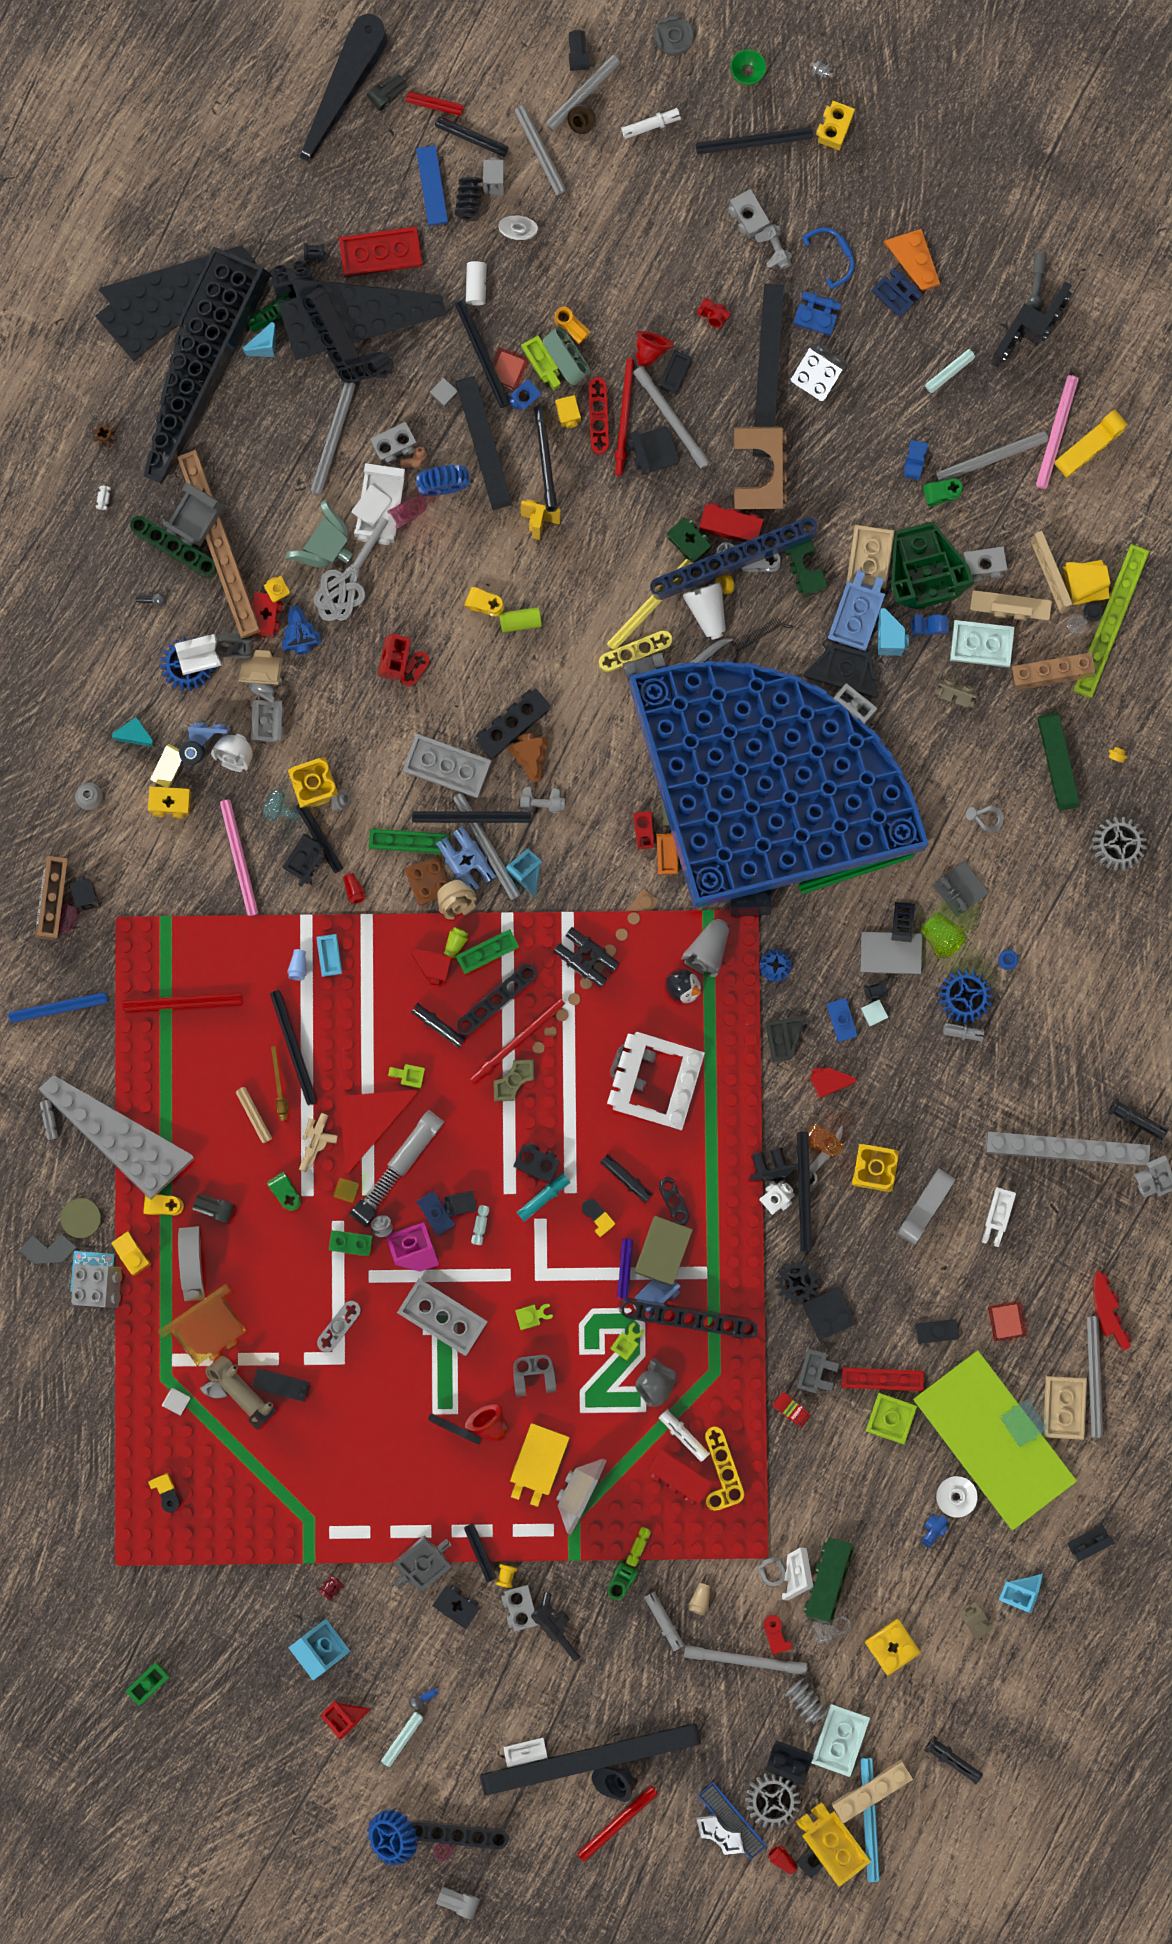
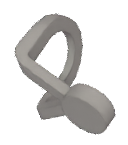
[966,806,1004,832]
[757,1557,785,1587]

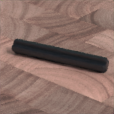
[435,116,509,157]
[296,804,343,874]

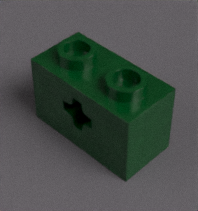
[666,517,711,563]

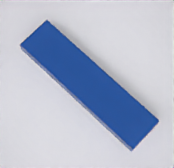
[416,145,448,226]

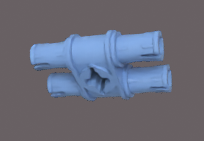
[436,826,496,890]

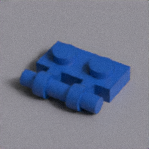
[793,291,841,336]

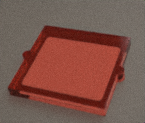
[486,347,529,390]
[988,1301,1027,1342]

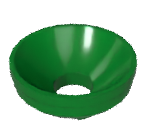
[730,49,766,86]

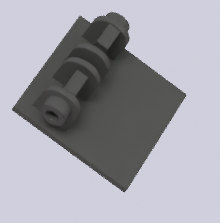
[933,861,989,917]

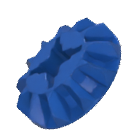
[760,949,792,981]

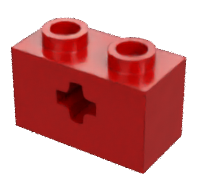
[253,592,283,638]
[377,633,411,681]

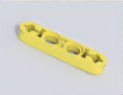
[599,631,672,672]

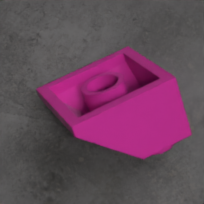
[386,1222,439,1272]

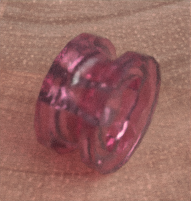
[434,1843,452,1861]

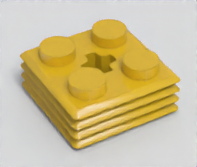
[865,1619,921,1675]

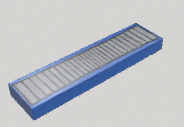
[698,1782,767,1859]

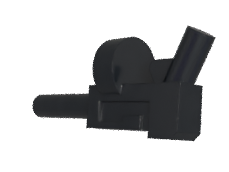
[531,1592,580,1662]

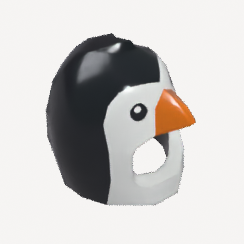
[665,969,701,1003]

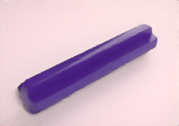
[617,1238,633,1299]

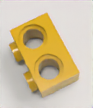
[816,101,855,151]

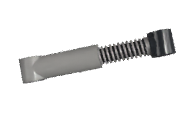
[349,1110,445,1227]

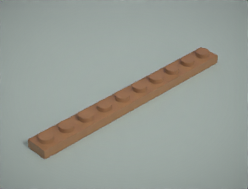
[178,450,261,639]
[532,889,659,1054]

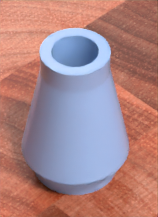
[287,949,307,981]

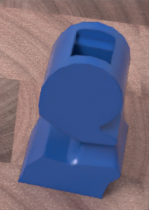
[903,440,928,480]
[911,615,949,636]

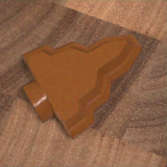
[508,733,548,783]

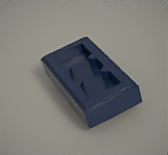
[416,1191,455,1236]

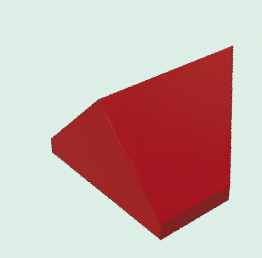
[320,1701,371,1740]

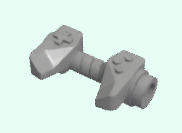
[755,224,792,270]
[520,787,565,814]

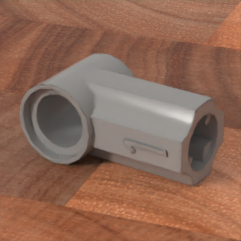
[436,1886,480,1920]

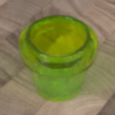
[921,912,967,959]

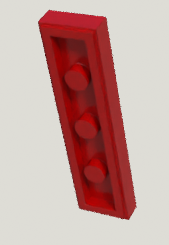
[842,1368,924,1391]

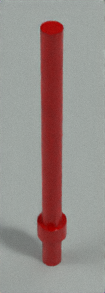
[614,358,634,476]
[470,998,565,1084]

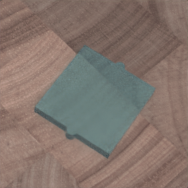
[1000,1399,1047,1447]

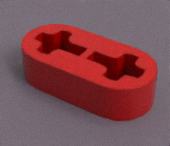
[400,651,430,687]

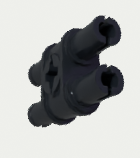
[553,927,620,988]

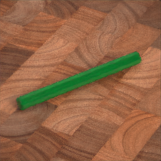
[798,854,914,894]

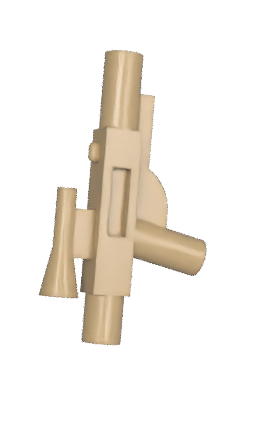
[299,1113,338,1172]

